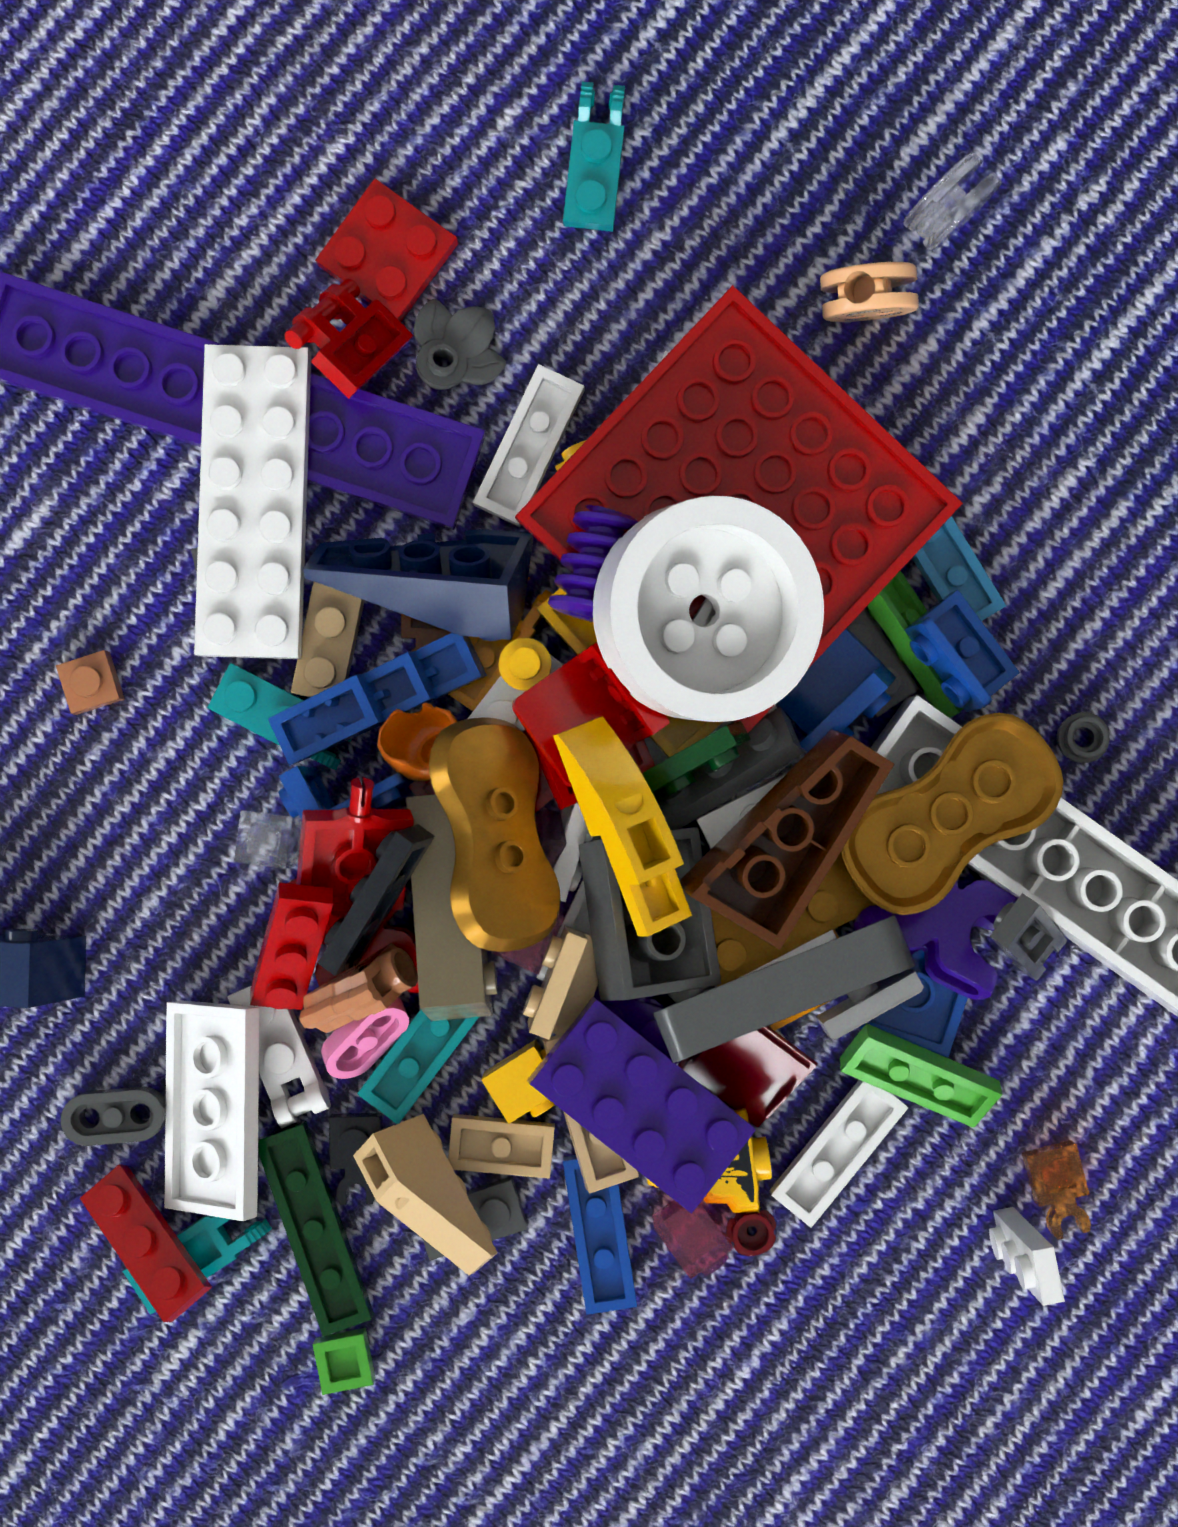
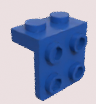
[777,628,897,753]
[278,766,414,820]

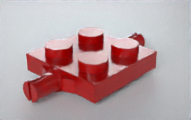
[296,778,414,920]

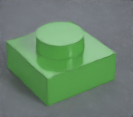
[313,1328,376,1395]

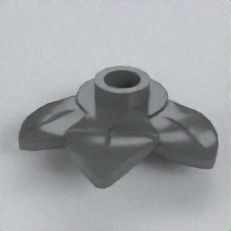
[413,299,506,390]

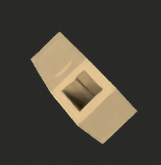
[353,1114,498,1275]

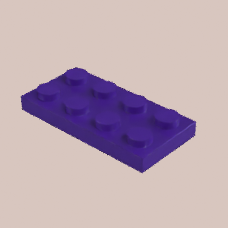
[527,997,756,1214]

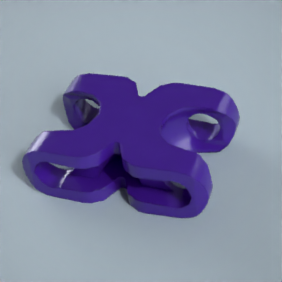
[853,880,1018,1000]

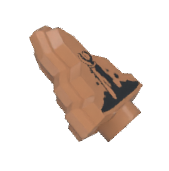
[299,943,418,1033]

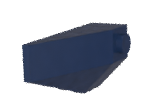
[303,529,533,641]

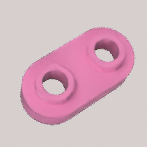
[321,997,409,1079]

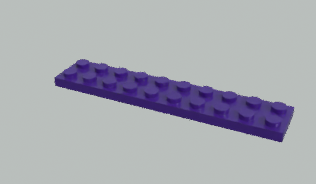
[0,271,486,530]

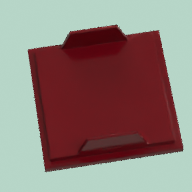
[678,1026,818,1127]

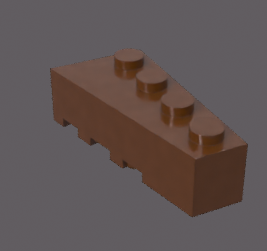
[679,729,895,950]

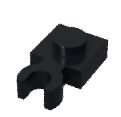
[329,1113,383,1205]

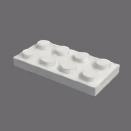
[164,1000,259,1221]

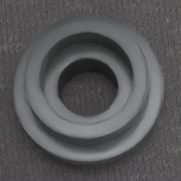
[1057,712,1110,763]

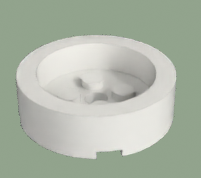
[593,496,824,722]

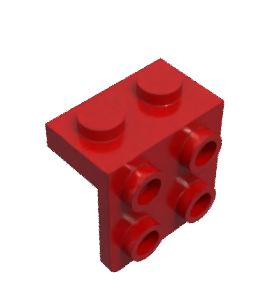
[512,642,670,787]

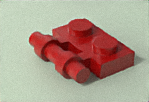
[284,279,414,399]

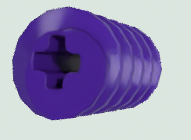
[548,505,639,622]

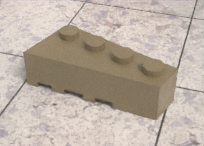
[406,795,497,1021]

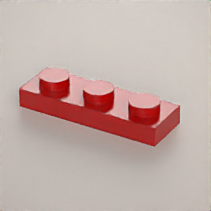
[250,882,333,1010]
[80,1164,212,1322]

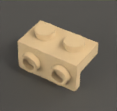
[522,925,598,1040]

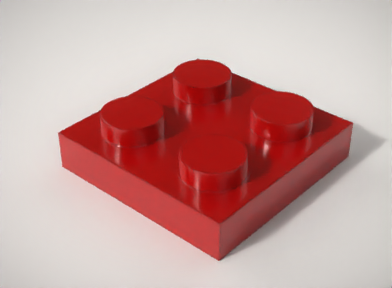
[315,178,458,322]

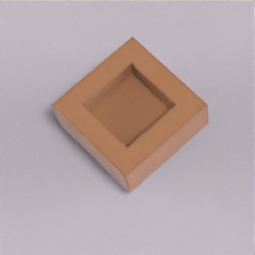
[56,650,125,715]

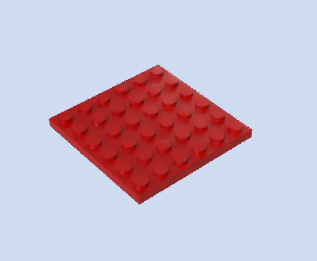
[515,285,963,733]

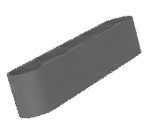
[653,915,916,1063]

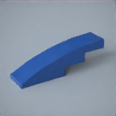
[268,633,487,766]

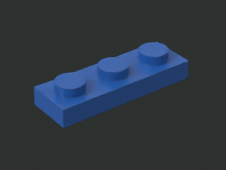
[563,1155,637,1315]

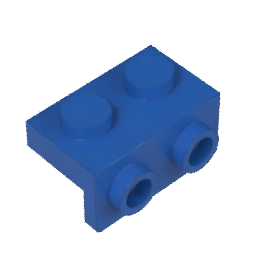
[904,590,1020,712]

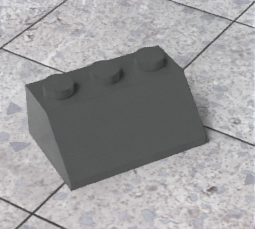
[578,827,722,1001]

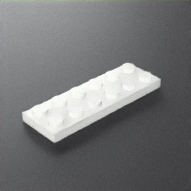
[194,344,311,659]

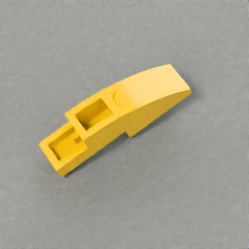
[553,716,692,937]

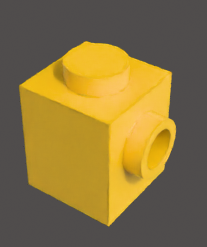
[481,1039,555,1124]

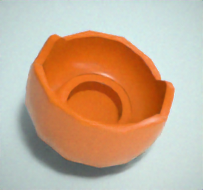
[377,702,458,781]

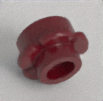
[726,1209,776,1256]

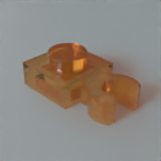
[1022,1140,1091,1240]

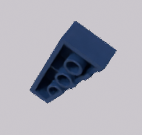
[0,929,86,1008]

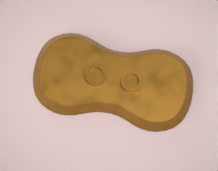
[841,713,1063,915]
[429,717,561,952]

